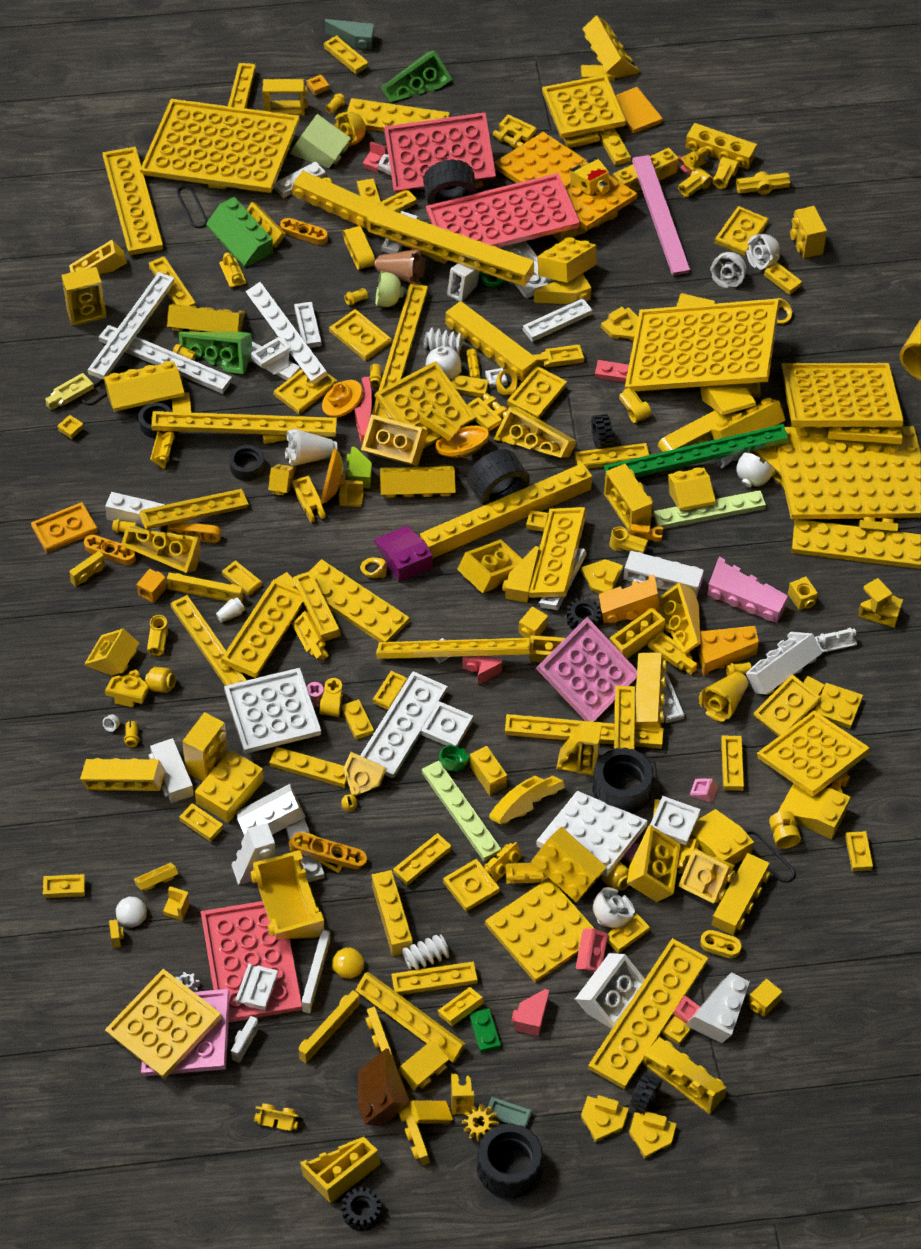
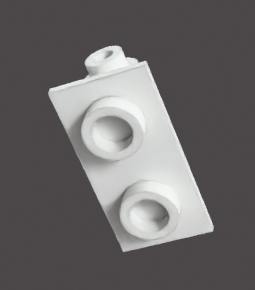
[815,627,857,653]

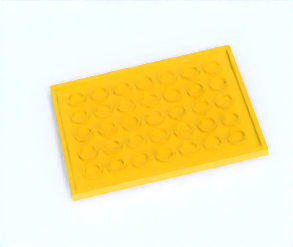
[140,99,300,193]
[625,299,780,391]
[775,426,921,519]

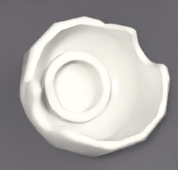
[116,896,147,928]

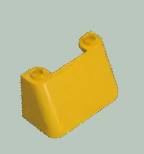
[250,850,324,940]

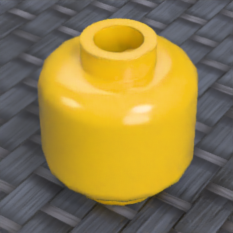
[145,667,176,693]
[601,861,629,891]

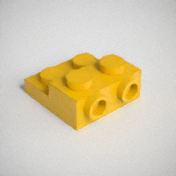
[678,849,735,903]

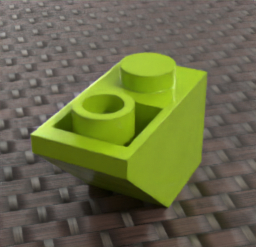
[345,447,372,489]

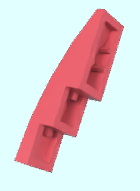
[354,377,372,446]

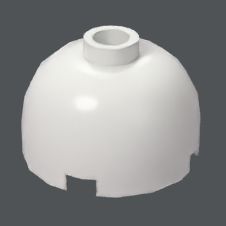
[746,234,780,270]
[710,252,746,288]
[426,346,462,380]
[736,453,774,487]
[593,887,635,928]

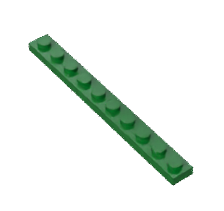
[604,424,788,478]

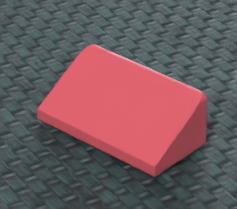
[576,928,608,973]

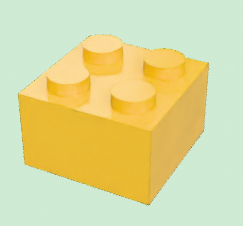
[790,206,827,259]

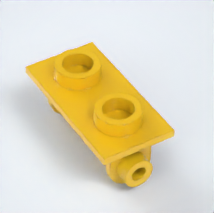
[681,147,708,171]
[219,253,247,288]
[150,431,175,469]
[484,842,522,883]
[506,863,548,884]
[254,1103,301,1131]

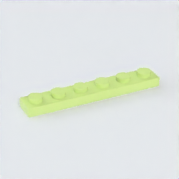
[653,491,766,529]
[422,761,501,861]

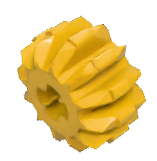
[462,1104,499,1141]

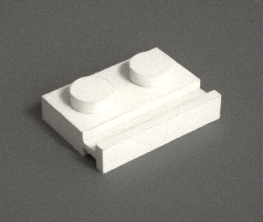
[236,963,278,1011]

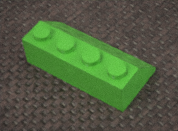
[206,197,273,268]

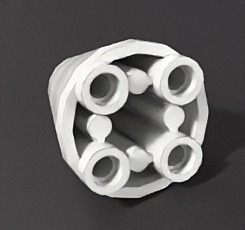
[285,429,337,466]

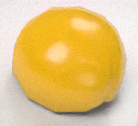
[332,948,364,979]

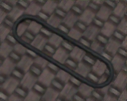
[176,185,208,228]
[81,365,131,405]
[745,830,795,882]

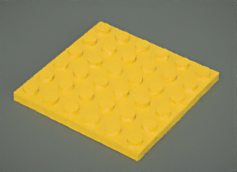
[781,363,903,428]

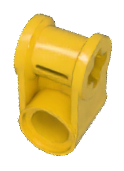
[319,678,343,717]

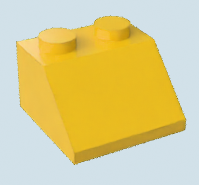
[668,468,716,511]
[84,628,139,676]

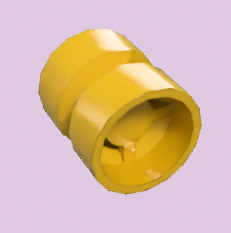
[769,811,801,849]

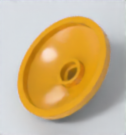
[435,426,490,458]
[320,448,346,504]

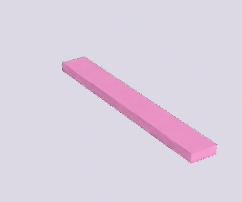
[632,155,690,276]

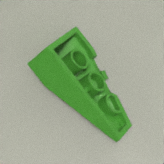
[381,51,452,102]
[179,332,253,374]

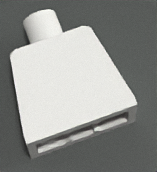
[447,264,480,302]

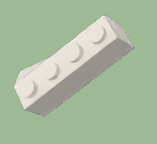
[746,632,822,695]

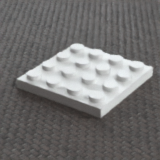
[224,668,321,754]
[536,791,647,877]

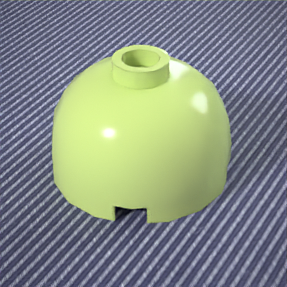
[376,271,404,307]

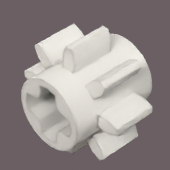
[176,972,200,992]

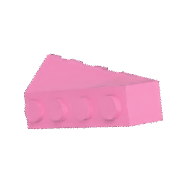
[707,557,788,623]

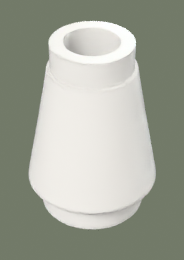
[216,597,245,623]

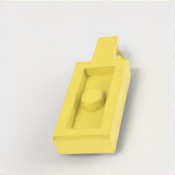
[45,373,94,410]

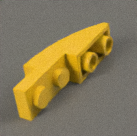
[489,776,565,824]

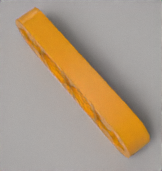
[289,832,367,869]

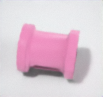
[306,682,324,707]

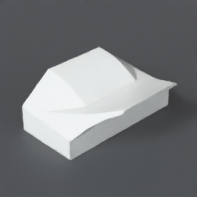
[251,336,291,375]

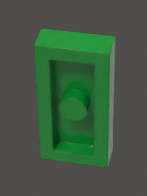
[469,1008,501,1054]

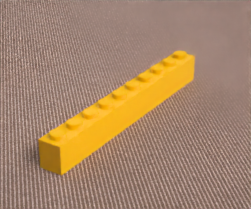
[292,170,447,264]
[367,205,534,287]
[420,463,592,558]

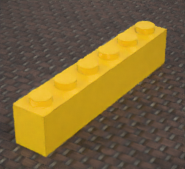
[445,301,537,382]

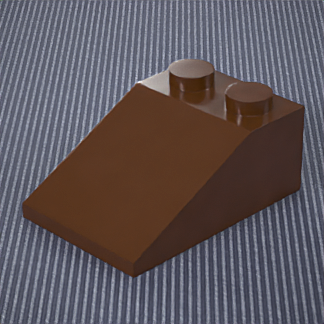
[358,1048,411,1126]

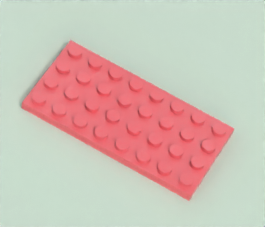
[426,173,580,261]

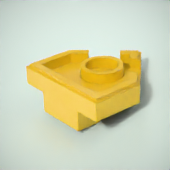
[601,307,638,341]
[581,559,623,594]
[105,670,149,707]
[343,752,387,796]
[581,1095,629,1143]
[629,1111,676,1159]

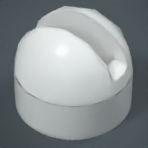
[103,714,120,732]

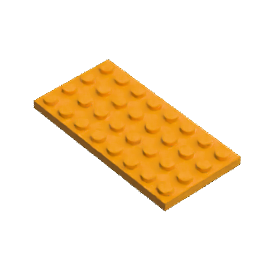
[494,132,637,231]

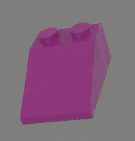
[374,526,433,582]

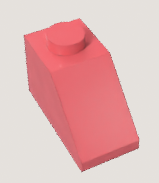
[512,989,549,1036]

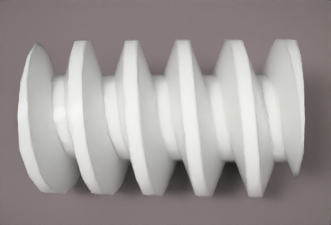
[424,327,462,355]
[402,934,449,970]

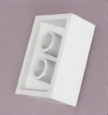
[237,784,305,835]
[575,953,645,1029]

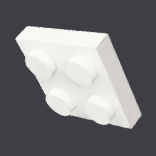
[421,701,473,747]
[650,796,701,845]

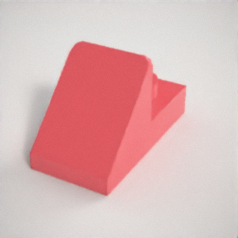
[363,142,388,173]
[463,656,502,684]

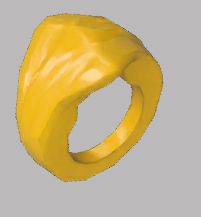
[777,298,792,325]
[496,369,517,395]
[360,557,387,578]

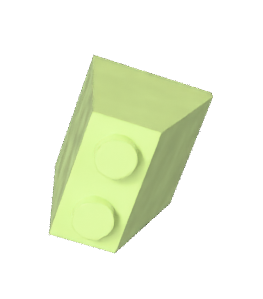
[290,114,350,169]

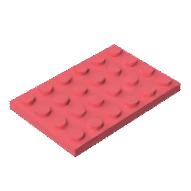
[384,112,496,193]
[201,901,302,1023]

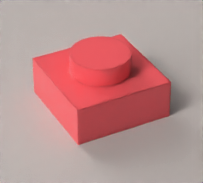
[673,996,700,1023]

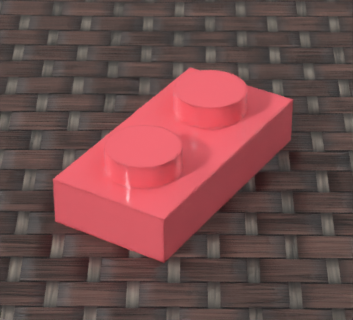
[595,360,629,383]

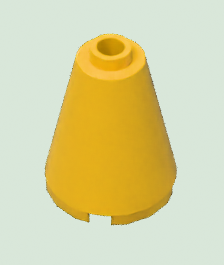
[699,672,748,722]

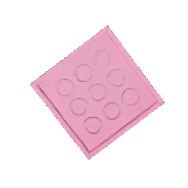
[536,617,637,721]
[141,989,230,1076]

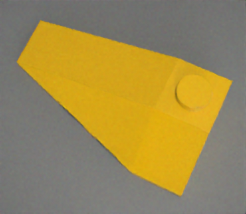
[658,582,700,654]

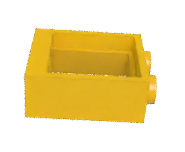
[263,79,308,116]

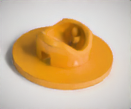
[322,380,363,418]

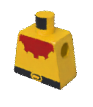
[570,156,610,195]

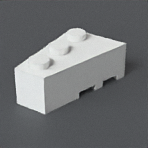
[231,823,276,885]
[685,973,750,1043]

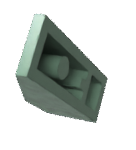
[325,19,374,50]

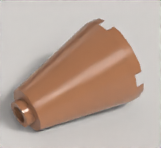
[375,250,425,284]

